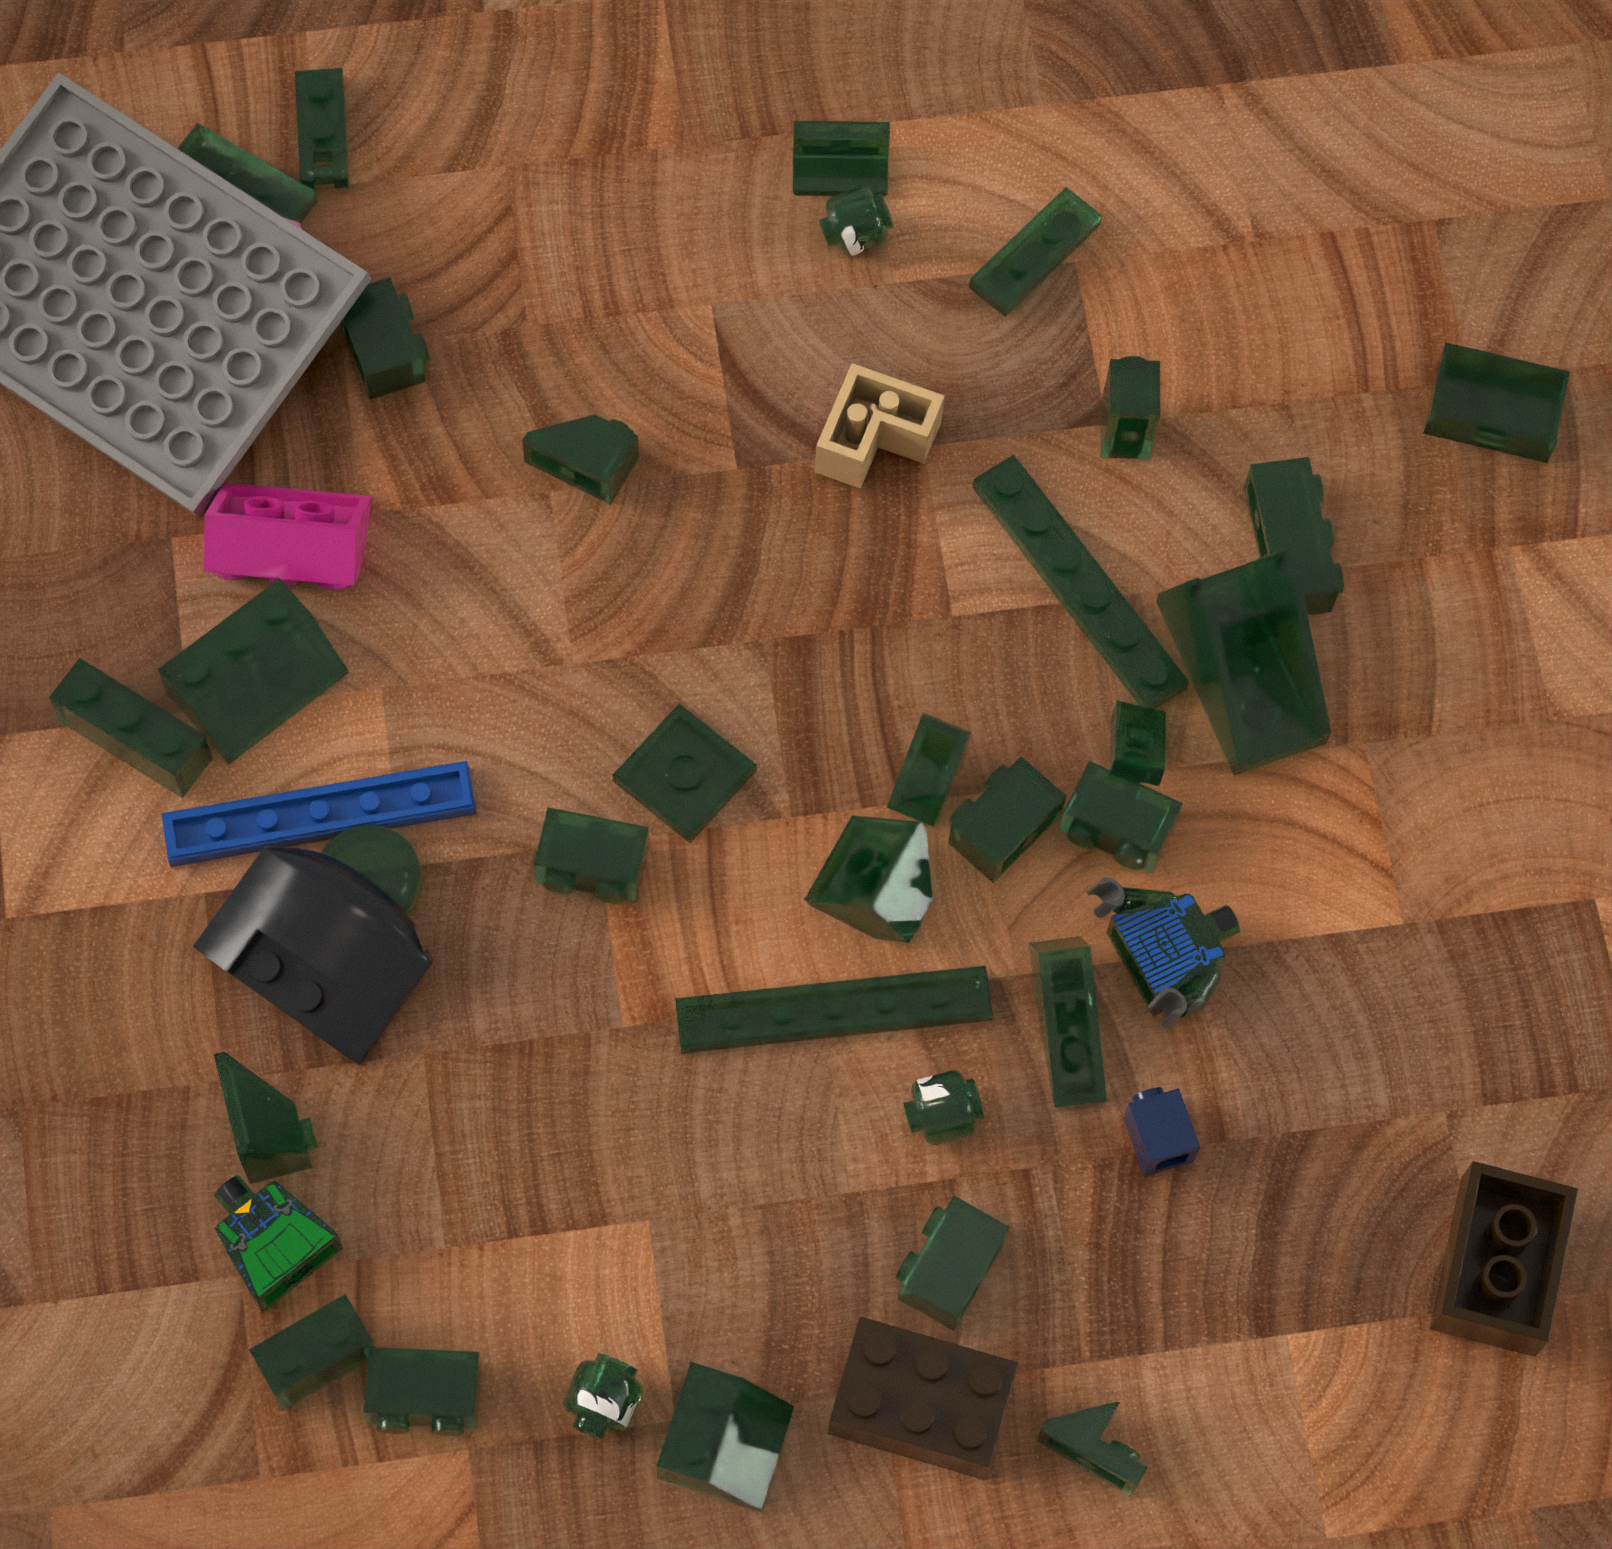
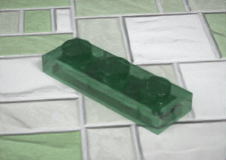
[177,123,318,223]
[969,187,1102,317]

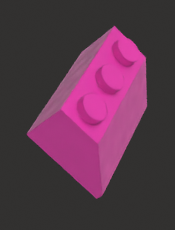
[203,482,372,590]

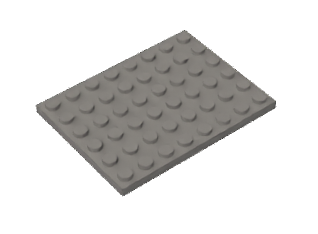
[0,72,372,517]

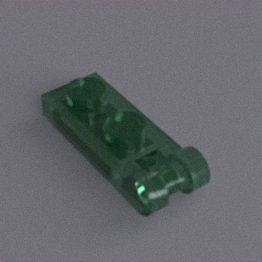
[295,68,350,191]

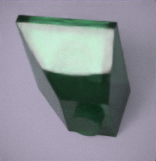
[804,815,933,943]
[214,1052,318,1184]

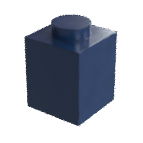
[1123,1087,1200,1177]

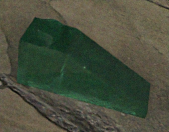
[1029,936,1107,1108]

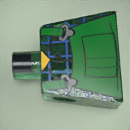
[214,1175,343,1313]

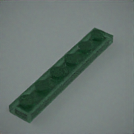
[972,455,1189,715]

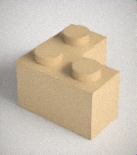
[815,363,945,489]

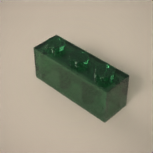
[1244,457,1344,620]
[49,658,213,798]

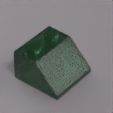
[656,1362,794,1512]

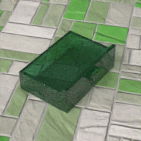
[1423,342,1570,463]

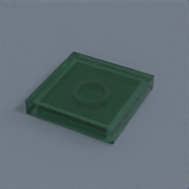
[612,703,757,843]

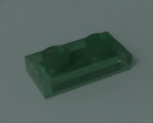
[1109,700,1166,786]

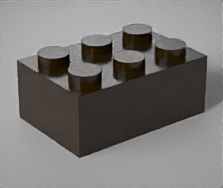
[1430,1161,1578,1357]
[828,1316,1018,1480]

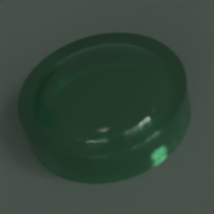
[321,825,421,914]

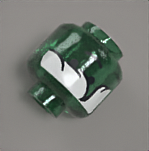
[819,185,894,256]
[903,1070,984,1146]
[562,1353,643,1440]

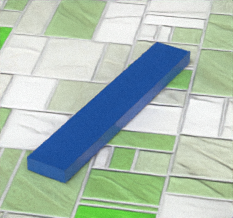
[161,761,477,867]

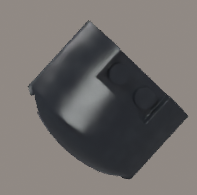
[193,844,433,1065]

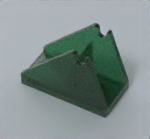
[1156,549,1331,775]

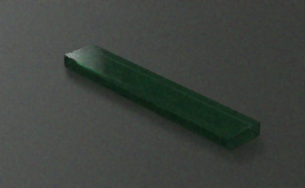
[675,966,993,1054]

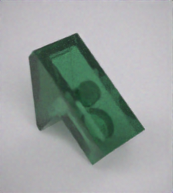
[887,713,971,827]
[1036,1402,1147,1496]

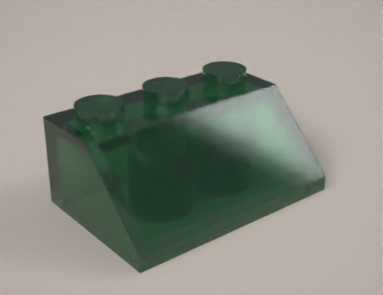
[158,578,348,765]

